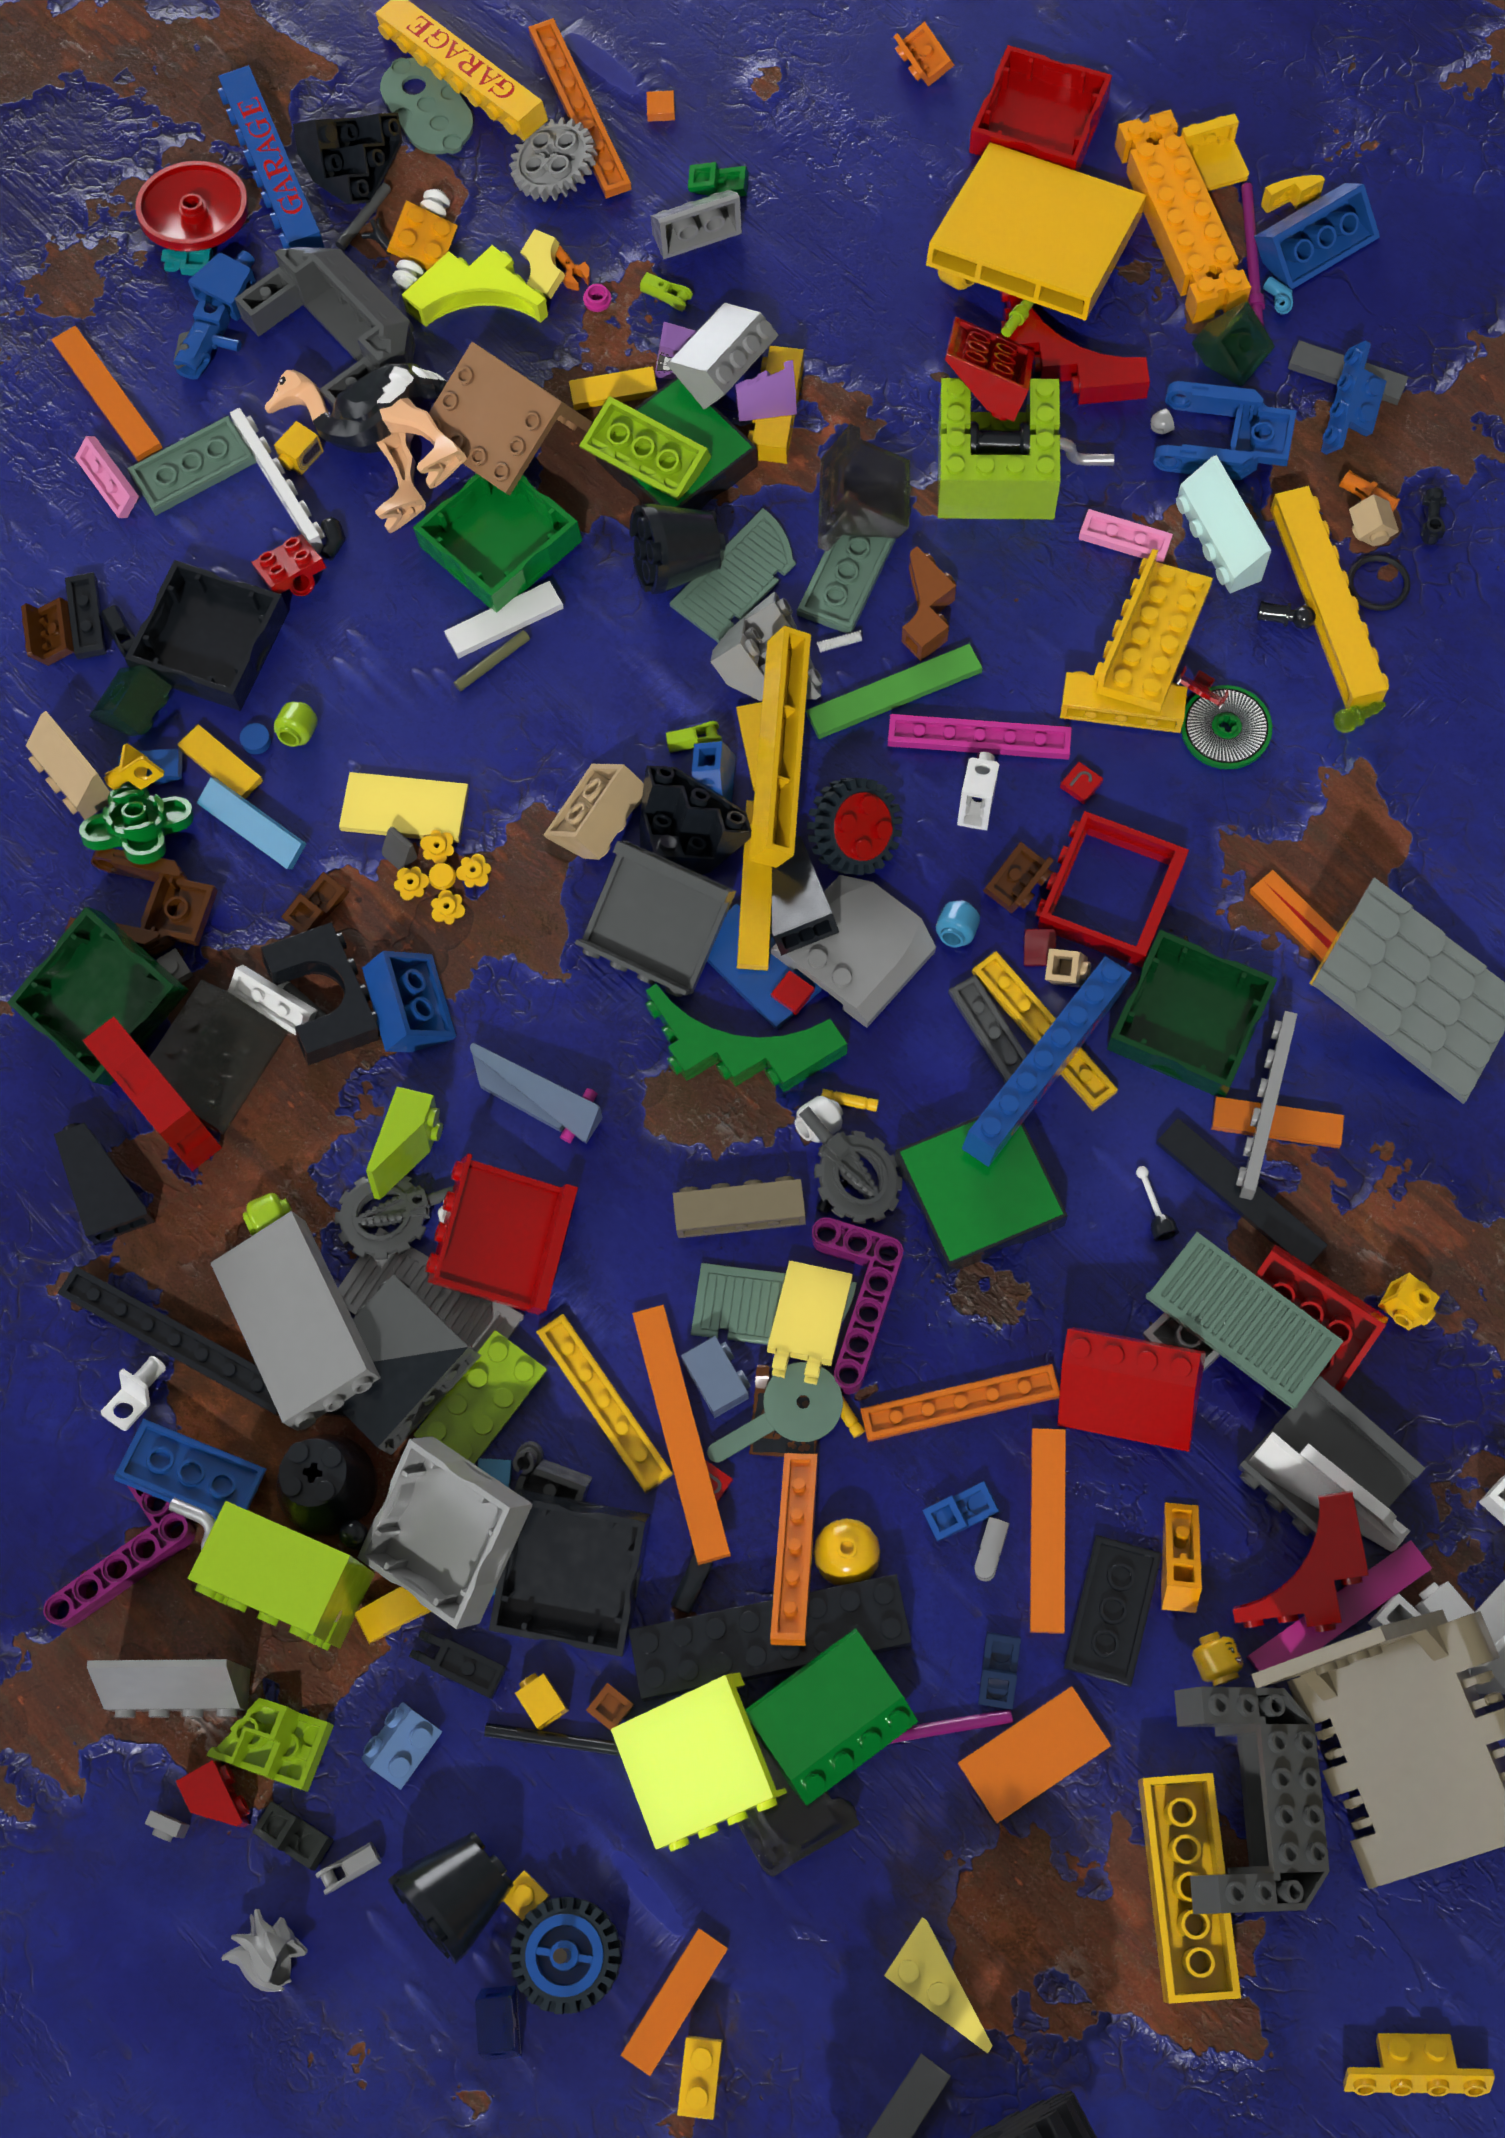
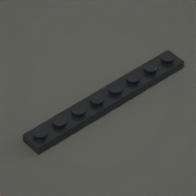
[58,1266,279,1416]

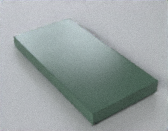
[127,416,257,516]
[797,515,896,634]

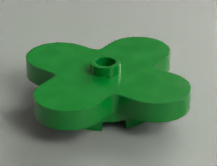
[79,783,194,864]

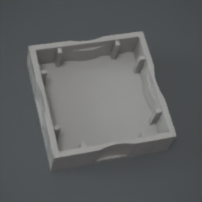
[357,1436,533,1629]

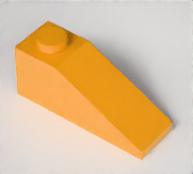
[1161,1502,1202,1613]

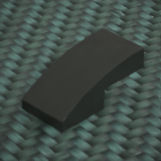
[252,1801,334,1871]

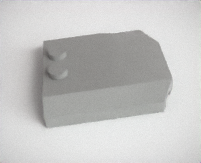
[771,875,936,1028]

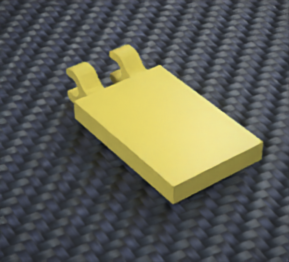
[767,1260,853,1385]

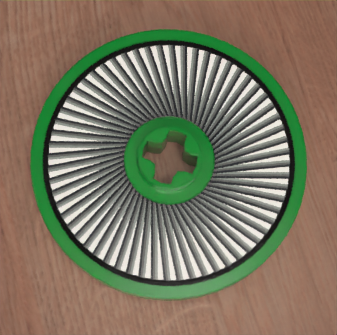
[1181,685,1272,769]

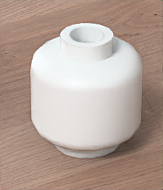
[795,1096,843,1143]

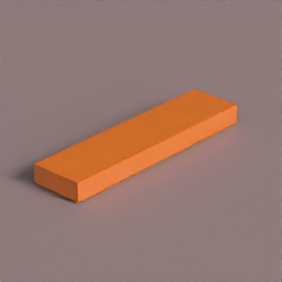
[1211,1096,1344,1149]
[620,1928,728,2076]

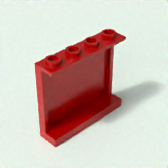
[425,1153,578,1315]

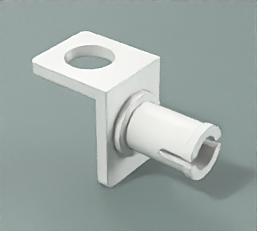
[101,1356,166,1431]

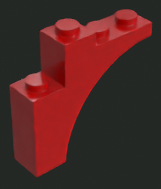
[1233,1490,1369,1632]

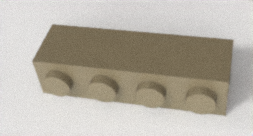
[673,1176,806,1238]

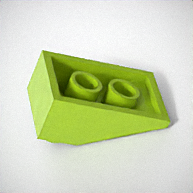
[366,1087,443,1200]

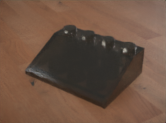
[149,980,288,1135]

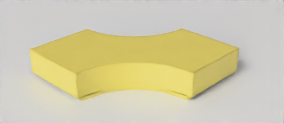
[520,229,565,299]

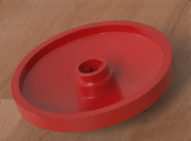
[135,161,249,252]

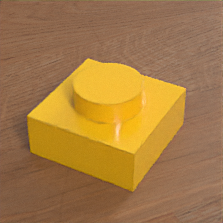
[504,1870,550,1921]

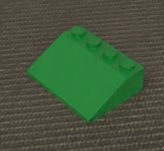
[745,1628,918,1806]

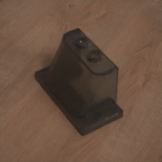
[818,424,912,551]

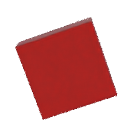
[771,970,815,1015]

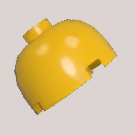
[813,1518,881,1586]

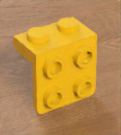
[1181,113,1249,191]

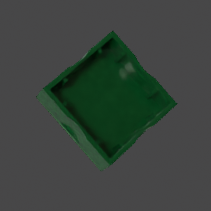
[7,907,189,1086]
[1107,930,1277,1098]

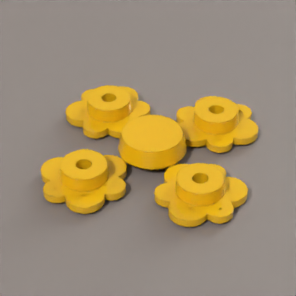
[394,830,491,925]

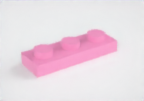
[75,436,139,518]
[1079,509,1173,563]

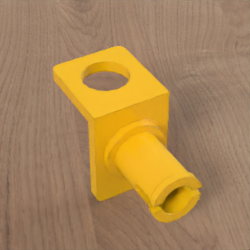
[104,743,164,790]

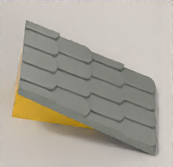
[1309,877,1505,1104]

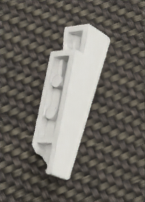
[1248,1432,1410,1552]

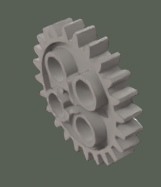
[509,117,598,202]

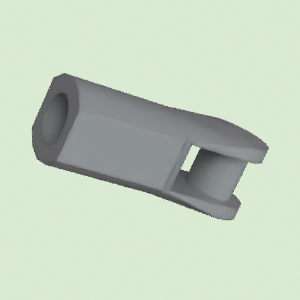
[975,1517,1009,1582]
[315,1842,382,1895]

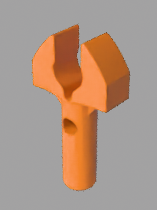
[555,245,590,291]

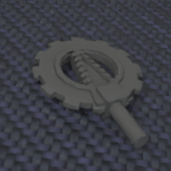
[799,1106,902,1225]
[335,1175,454,1260]

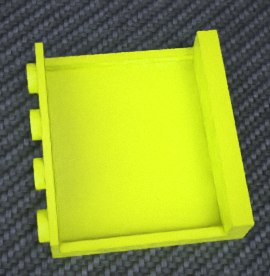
[611,1672,787,1852]

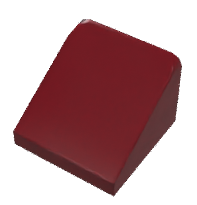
[1023,929,1056,966]

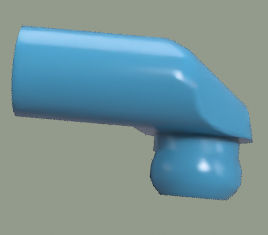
[1263,276,1293,314]

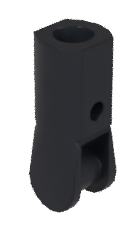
[101,605,135,658]
[670,1554,712,1615]

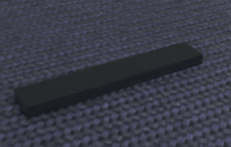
[1156,1118,1327,1266]

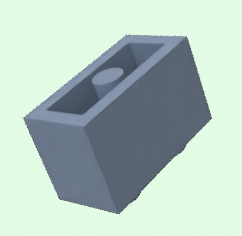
[681,1336,751,1418]

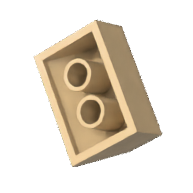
[26,711,110,820]
[544,764,644,860]

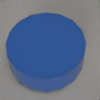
[240,723,271,755]

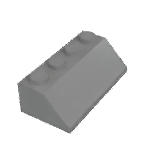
[667,303,778,409]

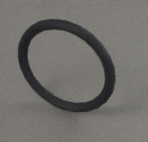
[1348,555,1410,611]

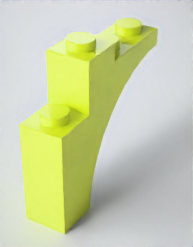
[402,245,548,327]

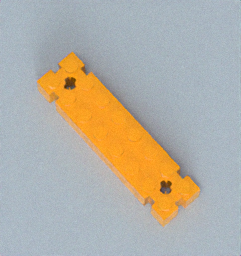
[1115,109,1251,324]

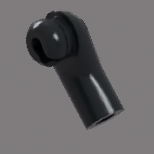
[320,517,346,561]

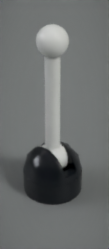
[1136,1166,1179,1241]

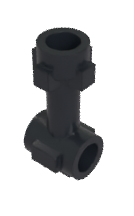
[1420,488,1446,545]

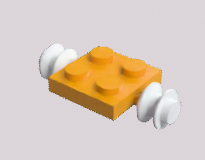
[386,189,458,290]

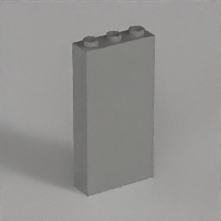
[211,1211,381,1431]

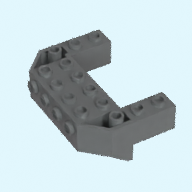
[234,247,416,414]
[1174,1686,1330,1914]

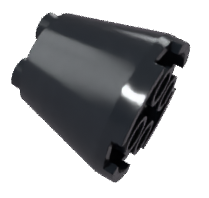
[630,504,726,595]
[276,1434,378,1536]
[388,1831,514,1964]

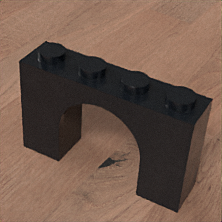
[261,923,379,1066]

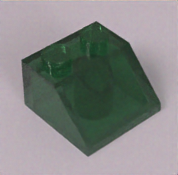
[89,665,172,736]

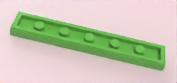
[806,643,982,739]

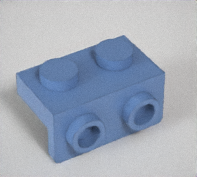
[361,1702,442,1790]

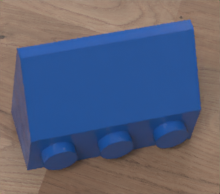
[362,951,456,1053]

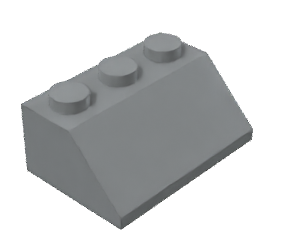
[650,190,742,260]

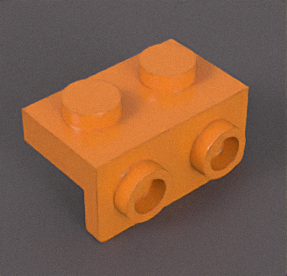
[893,22,954,87]

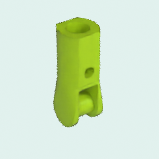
[640,272,693,311]
[665,721,722,753]

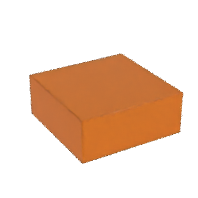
[646,90,675,122]

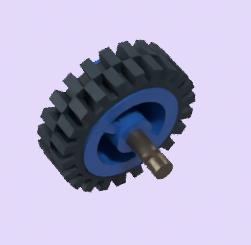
[509,1897,622,2014]

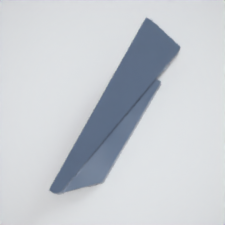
[470,1043,603,1144]

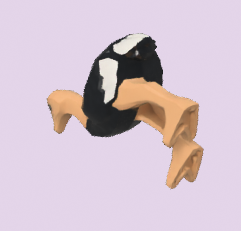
[265,363,467,533]

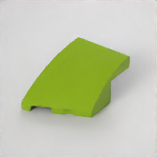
[207,1698,334,1792]

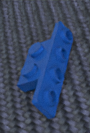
[1321,341,1387,455]

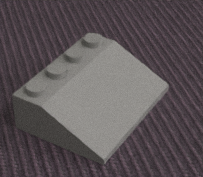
[87,1659,250,1718]

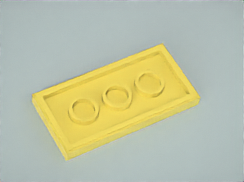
[339,772,469,843]

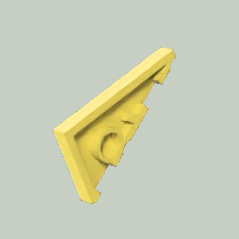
[884,1917,993,2054]

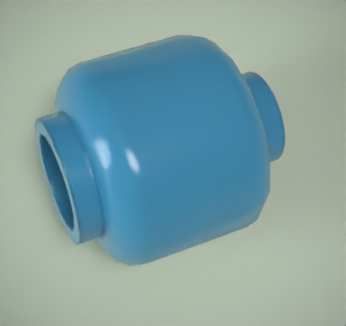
[936,901,980,947]

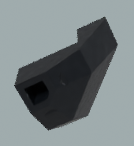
[293,113,403,205]
[639,765,752,875]

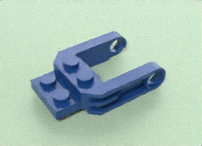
[1153,381,1297,480]

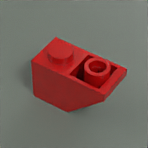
[176,1760,250,1827]

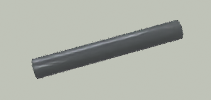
[336,183,391,251]

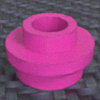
[583,284,612,312]

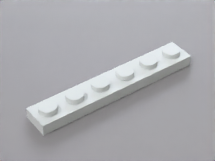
[230,407,325,554]

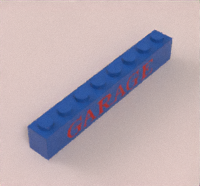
[217,65,325,249]
[962,956,1132,1167]

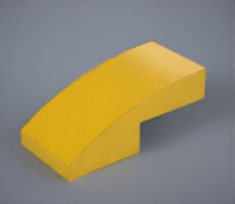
[1261,175,1325,213]
[354,1587,431,1644]

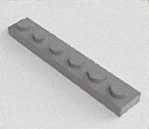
[1236,1011,1298,1200]

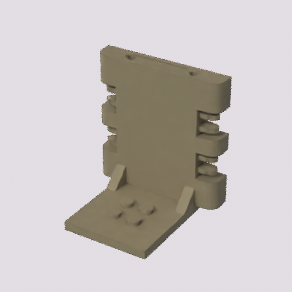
[1251,1609,1505,1889]

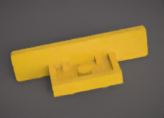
[1343,2033,1495,2097]

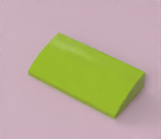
[579,396,711,500]

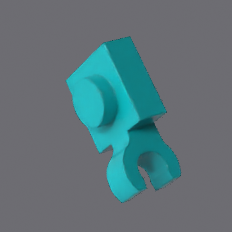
[161,248,213,276]

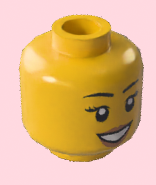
[1192,1632,1244,1687]

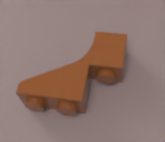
[901,546,956,661]

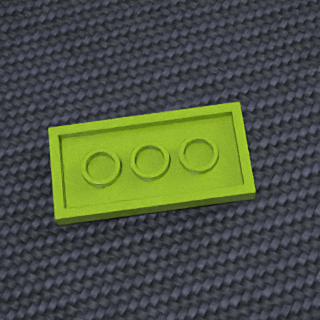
[414,1330,547,1464]

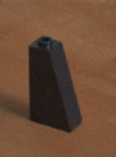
[772,836,839,956]
[54,1123,156,1245]

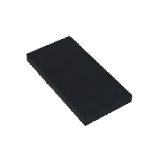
[1063,1535,1162,1688]

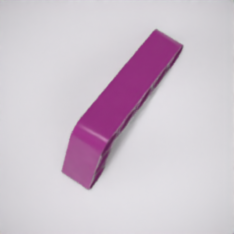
[812,1217,903,1395]
[43,1486,196,1628]

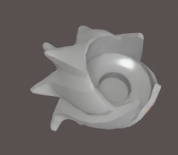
[221,1909,308,1992]

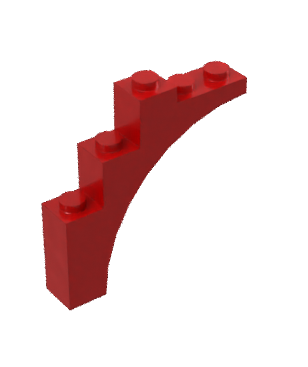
[997,291,1150,405]

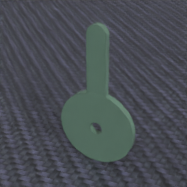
[707,1362,843,1463]

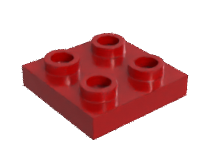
[251,534,326,596]

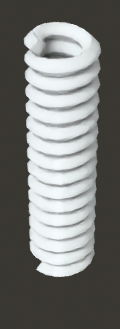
[816,630,862,653]

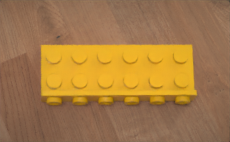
[1094,549,1213,712]

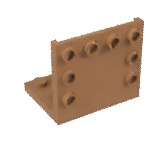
[429,342,593,495]

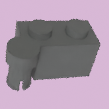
[513,1441,593,1502]

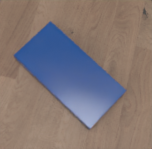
[707,903,822,1030]
[114,1418,267,1521]

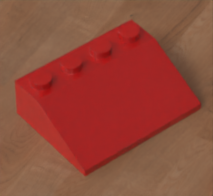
[945,317,1034,422]
[1255,1244,1388,1393]
[1058,1327,1206,1452]

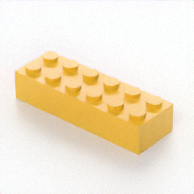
[1138,1773,1241,2004]

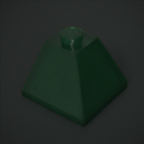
[1192,301,1275,386]

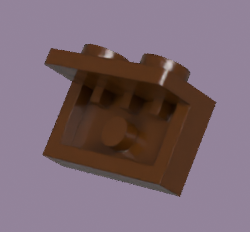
[21,597,74,666]
[983,842,1054,914]

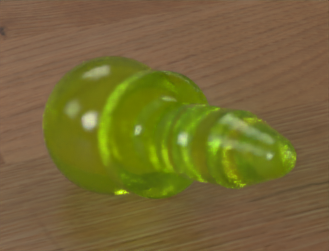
[1333,701,1386,733]

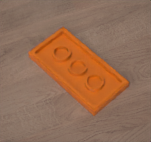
[957,1686,1111,1824]

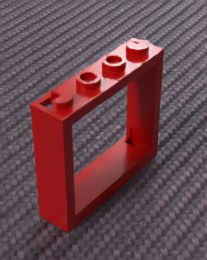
[1035,811,1189,968]

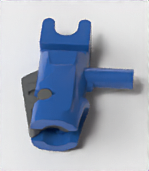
[173,300,242,380]

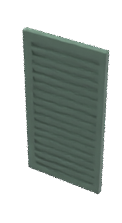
[1146,1232,1343,1409]

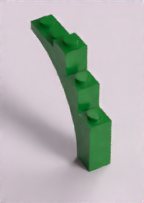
[645,984,847,1092]

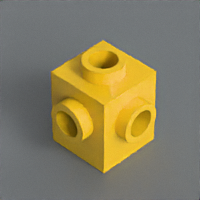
[1378,1272,1440,1331]

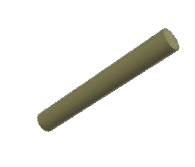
[453,630,530,692]

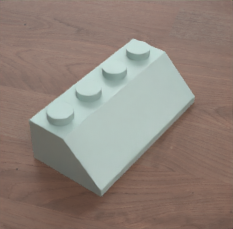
[1176,455,1271,594]

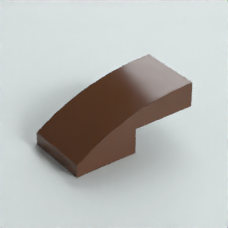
[281,872,349,933]

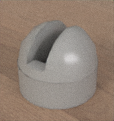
[1150,408,1175,434]

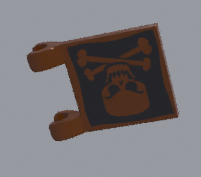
[749,1365,817,1457]

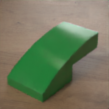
[688,162,749,196]

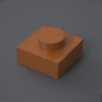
[586,1683,635,1731]

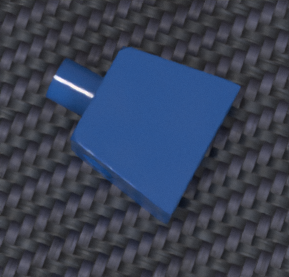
[188,250,256,321]

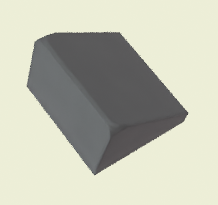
[382,827,417,870]

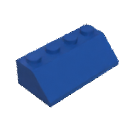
[1254,183,1380,290]

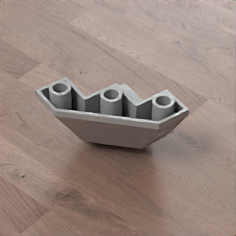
[710,592,823,701]

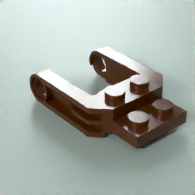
[65,848,218,956]

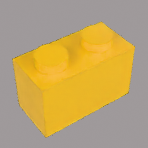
[677,2036,723,2120]

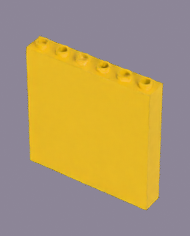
[926,142,1147,321]

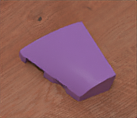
[735,360,797,422]

